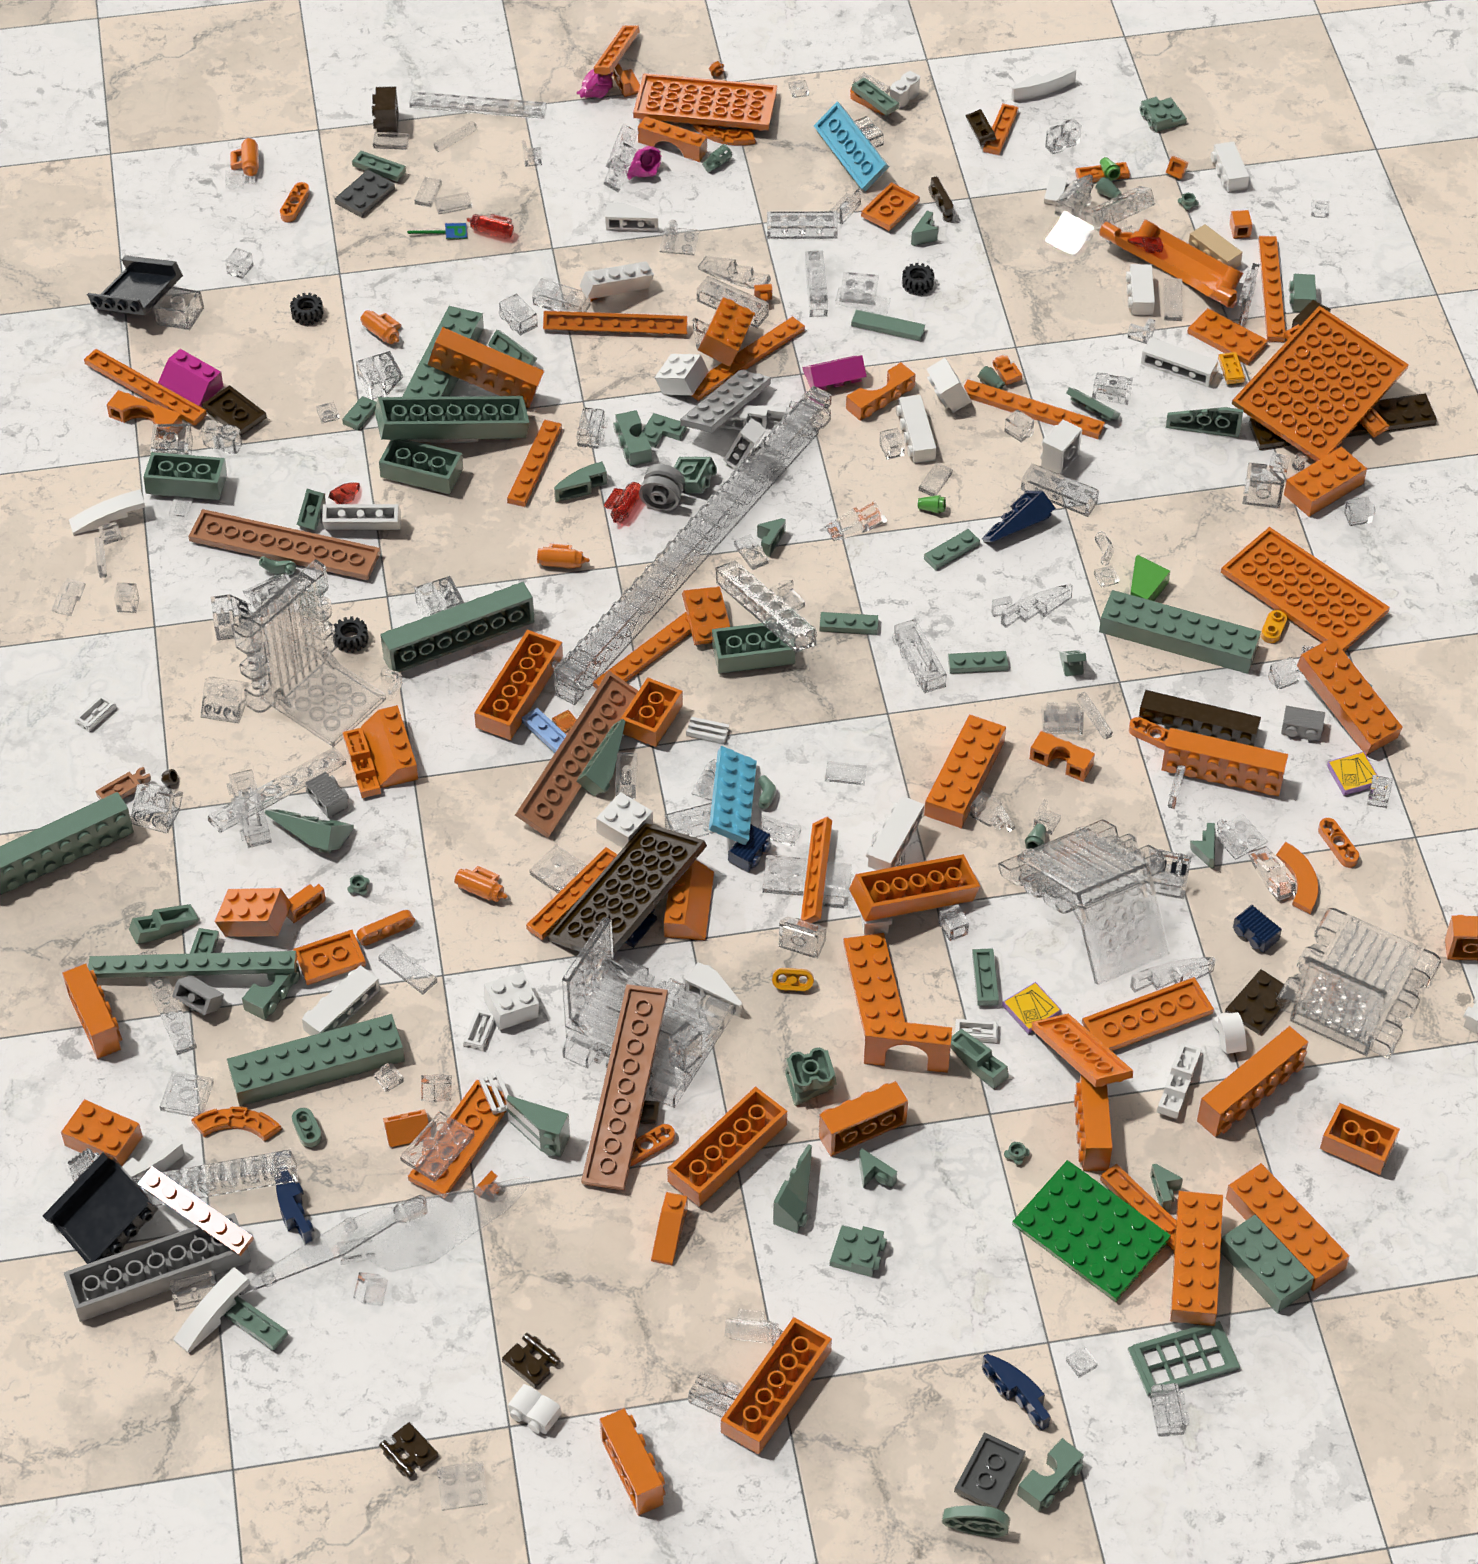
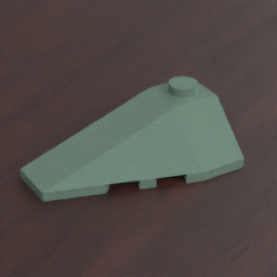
[1165,407,1243,438]
[265,809,354,853]
[773,1144,812,1233]

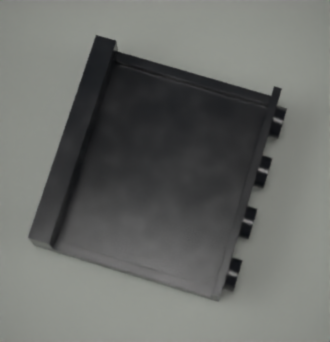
[87,255,183,315]
[42,1152,159,1264]

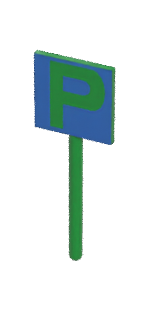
[407,223,467,239]

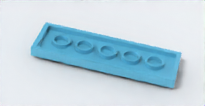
[814,101,889,192]
[709,746,757,845]

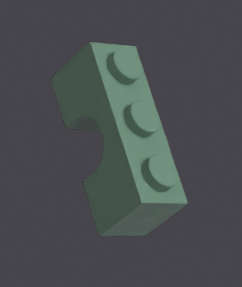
[613,410,652,466]
[242,963,301,1020]
[1017,1438,1084,1512]

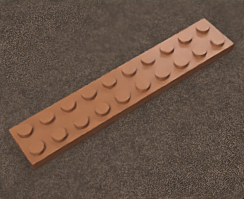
[188,509,381,580]
[514,671,638,838]
[581,984,669,1191]

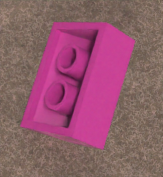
[158,349,224,407]
[802,355,867,391]

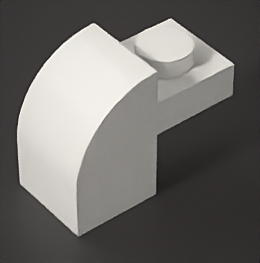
[1212,1012,1247,1054]

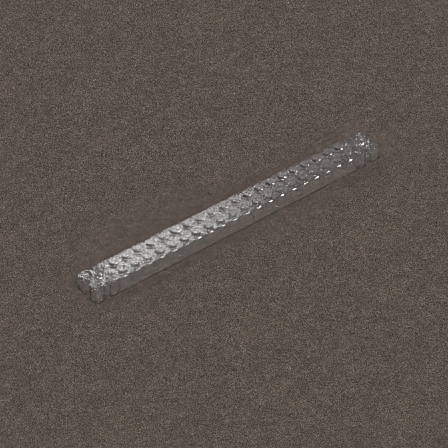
[552,386,832,706]

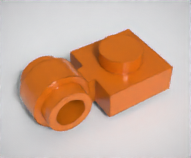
[993,355,1022,385]

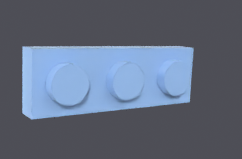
[522,708,566,753]

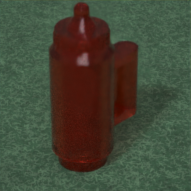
[467,214,514,239]
[604,482,641,523]

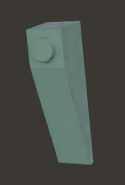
[576,719,625,796]

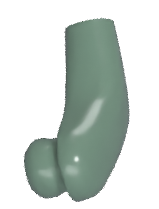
[259,556,296,575]
[758,775,776,809]

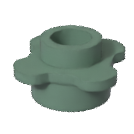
[1178,193,1199,210]
[347,875,370,895]
[1004,1142,1030,1165]

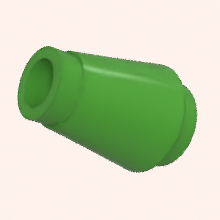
[1100,157,1120,180]
[918,495,946,514]

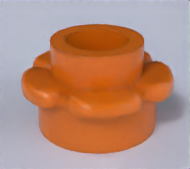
[709,61,724,77]

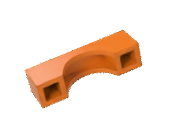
[638,116,707,162]
[846,362,916,421]
[106,390,183,441]

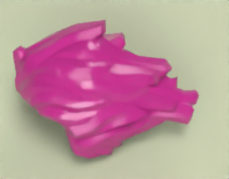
[576,69,614,98]
[624,146,662,180]

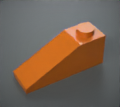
[651,1192,688,1265]

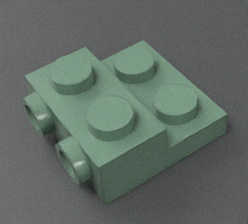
[1139,96,1187,132]
[674,457,717,493]
[829,1225,887,1277]

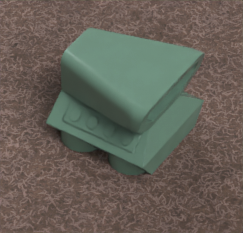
[785,1047,837,1105]

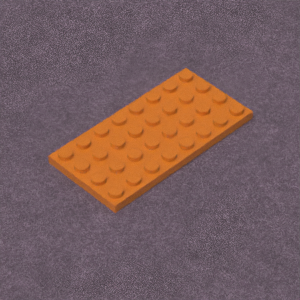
[633,73,777,131]
[1221,527,1390,652]

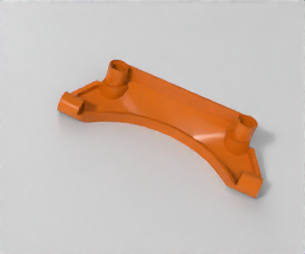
[1099,219,1244,308]

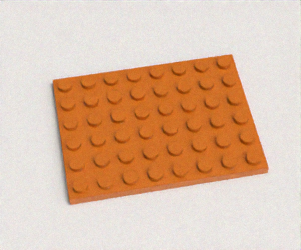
[1232,306,1409,461]

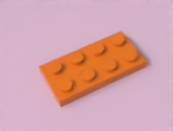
[1187,308,1268,365]

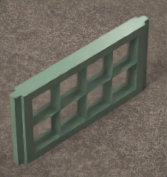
[1128,1321,1240,1396]

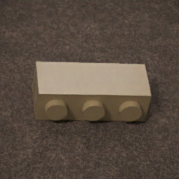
[1188,224,1243,268]

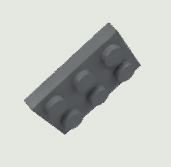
[334,170,395,218]
[954,1432,1026,1509]

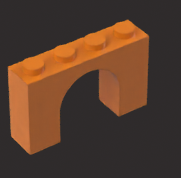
[864,1018,953,1073]

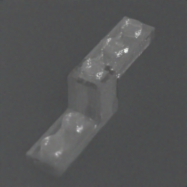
[603,124,639,192]

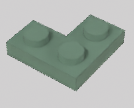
[639,413,687,448]

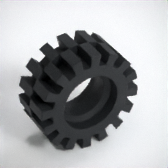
[902,263,934,295]
[290,292,324,326]
[332,616,369,653]

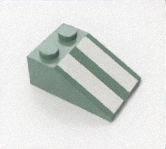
[506,1095,570,1157]

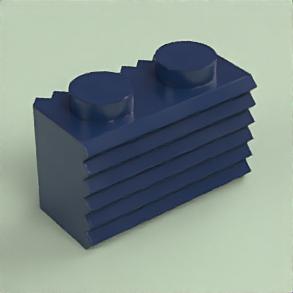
[728,824,772,872]
[1233,905,1282,953]

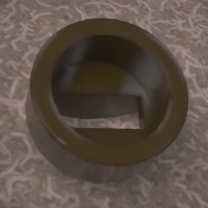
[161,769,178,786]

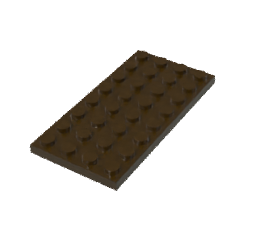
[547,823,707,962]

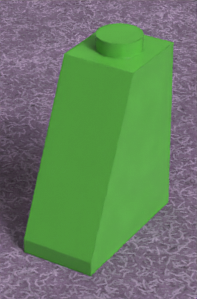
[1130,554,1170,601]

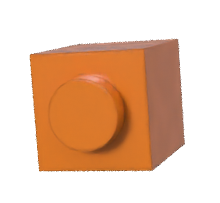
[1229,210,1252,239]

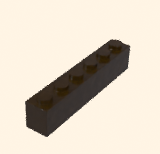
[1139,690,1261,746]

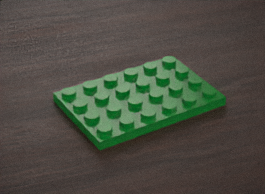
[1012,1160,1171,1302]

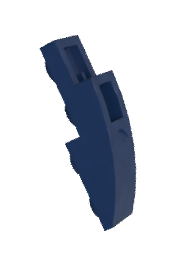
[276,1160,314,1245]
[982,1354,1051,1431]

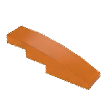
[342,728,381,798]

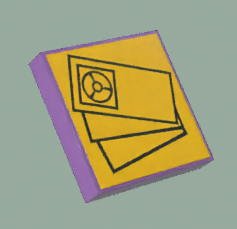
[1327,751,1381,796]
[1002,982,1062,1034]

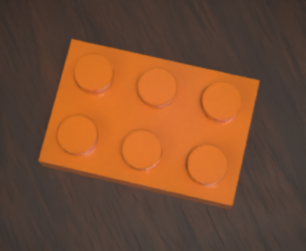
[861,182,920,231]
[682,586,730,645]
[293,930,366,985]

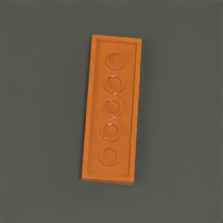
[843,933,905,1036]
[1082,977,1214,1051]
[1031,1013,1133,1087]
[408,1079,507,1199]

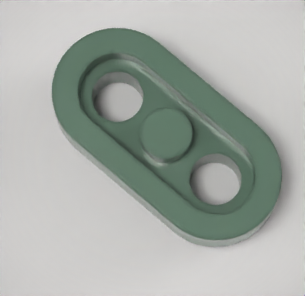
[292,1108,322,1147]

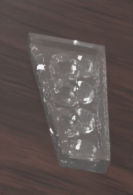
[1238,263,1260,327]

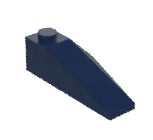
[982,490,1056,542]

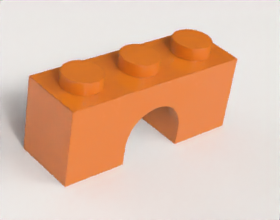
[1029,731,1095,782]

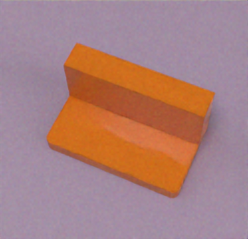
[612,62,640,97]
[287,884,326,923]
[383,1109,431,1147]

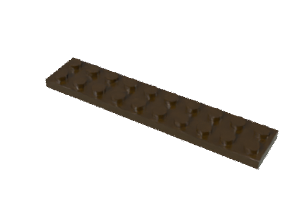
[1249,393,1437,450]

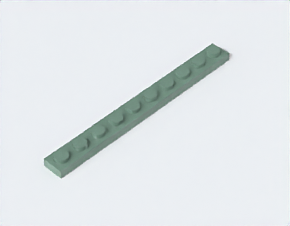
[88,951,297,978]

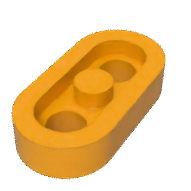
[1261,610,1287,643]
[772,968,814,991]

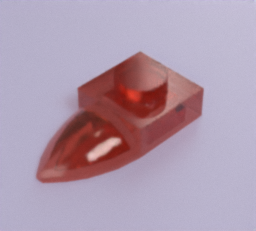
[1127,236,1164,253]
[328,482,360,504]

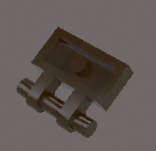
[502,1332,561,1388]
[379,1422,439,1478]

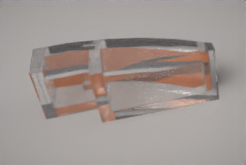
[824,500,887,541]
[1248,846,1296,901]

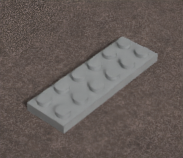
[680,370,771,433]

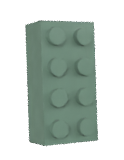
[379,440,463,494]
[143,452,227,500]
[712,620,795,674]
[1220,1215,1314,1313]

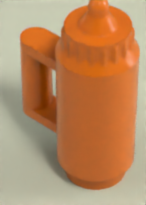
[230,138,259,176]
[360,310,401,344]
[537,543,590,569]
[454,866,507,902]

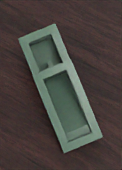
[554,461,607,502]
[129,904,198,944]
[951,1029,1009,1089]

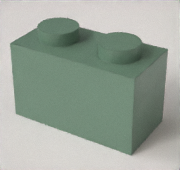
[1289,274,1316,312]

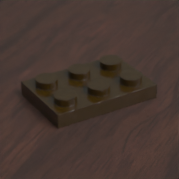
[202,385,267,437]
[1225,969,1295,1035]

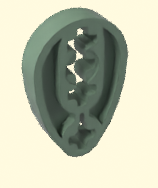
[942,1505,1010,1538]

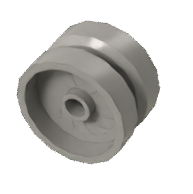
[639,464,685,511]

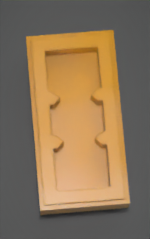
[1218,352,1245,384]

